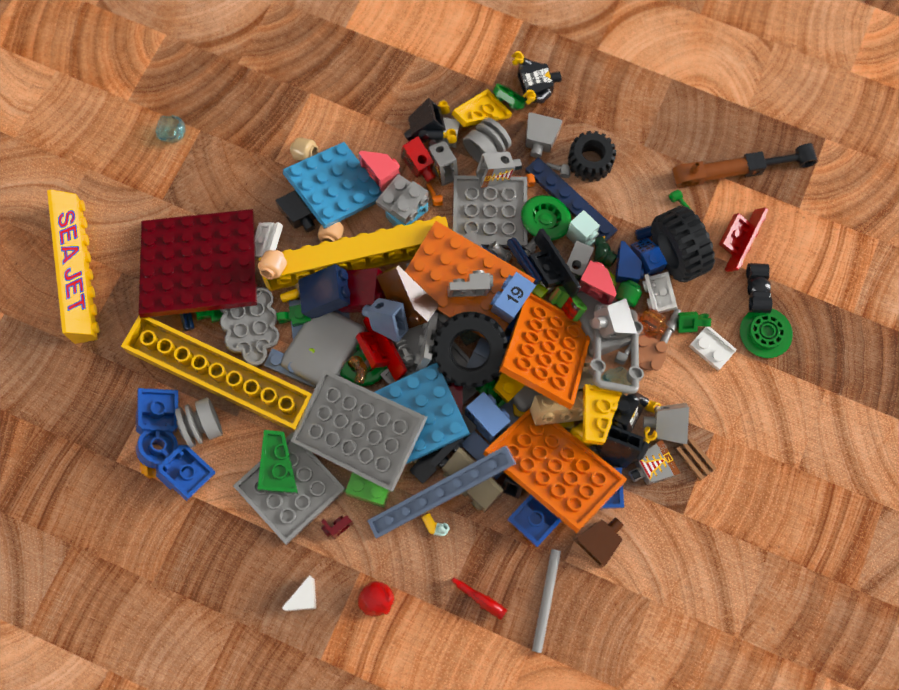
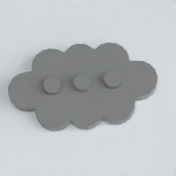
[220,287,279,367]

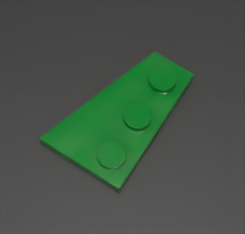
[257,430,298,494]

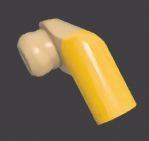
[280,282,300,303]

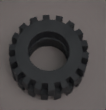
[568,131,616,182]

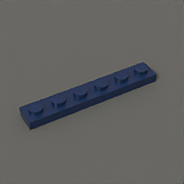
[525,157,617,242]

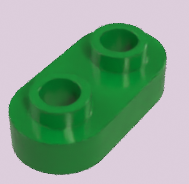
[493,84,527,110]

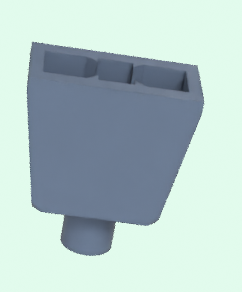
[362,298,409,342]

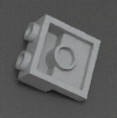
[376,174,429,225]
[447,270,493,297]

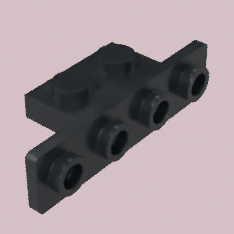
[529,229,581,298]
[410,414,477,484]

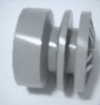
[463,117,512,163]
[175,397,223,448]

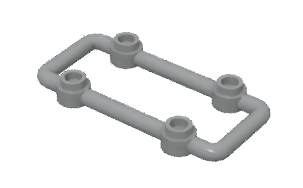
[588,303,644,394]

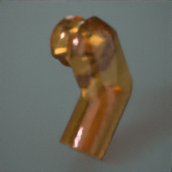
[349,355,367,384]

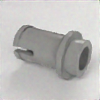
[488,241,512,262]

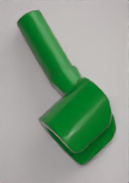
[669,190,691,209]

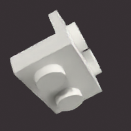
[643,272,678,314]

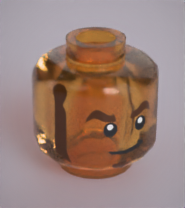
[638,309,668,337]

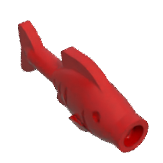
[451,577,507,620]

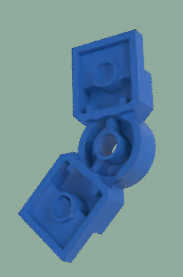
[136,388,216,501]
[507,468,624,547]

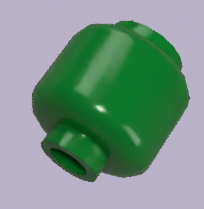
[615,280,642,308]

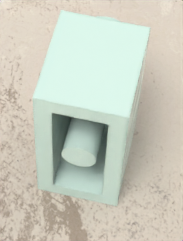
[566,210,600,246]

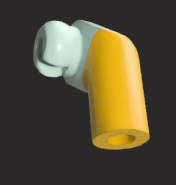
[422,513,450,536]

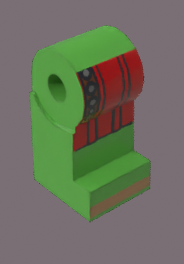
[548,286,587,321]

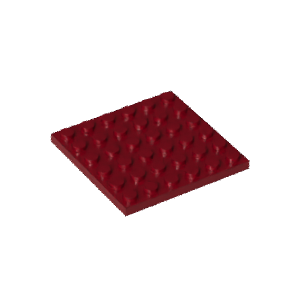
[138,209,257,318]

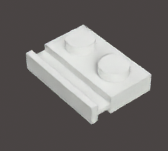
[255,222,283,260]
[689,327,737,371]

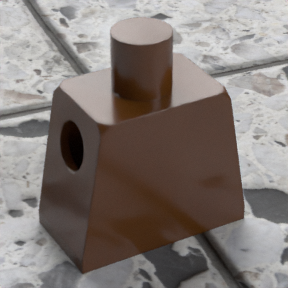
[574,517,624,568]

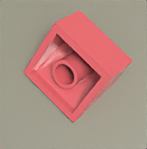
[359,151,400,192]
[579,260,617,305]

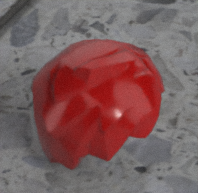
[358,581,394,617]

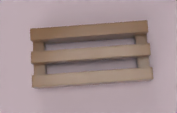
[675,437,716,481]

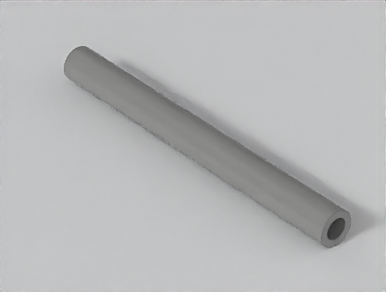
[532,549,561,653]

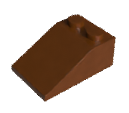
[377,265,439,329]

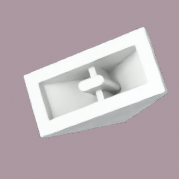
[282,575,316,611]

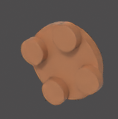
[639,335,668,371]

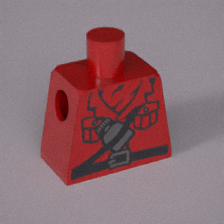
[401,136,436,183]

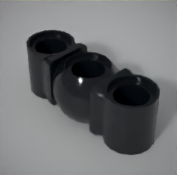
[746,263,773,313]

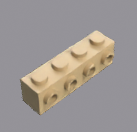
[529,391,583,425]

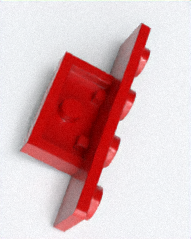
[719,207,768,272]
[356,317,407,381]

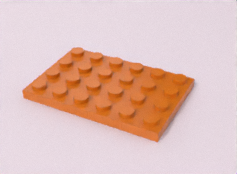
[405,221,535,340]
[499,293,590,409]
[483,410,627,533]

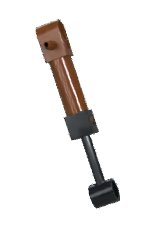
[672,143,818,188]

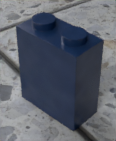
[298,264,350,319]

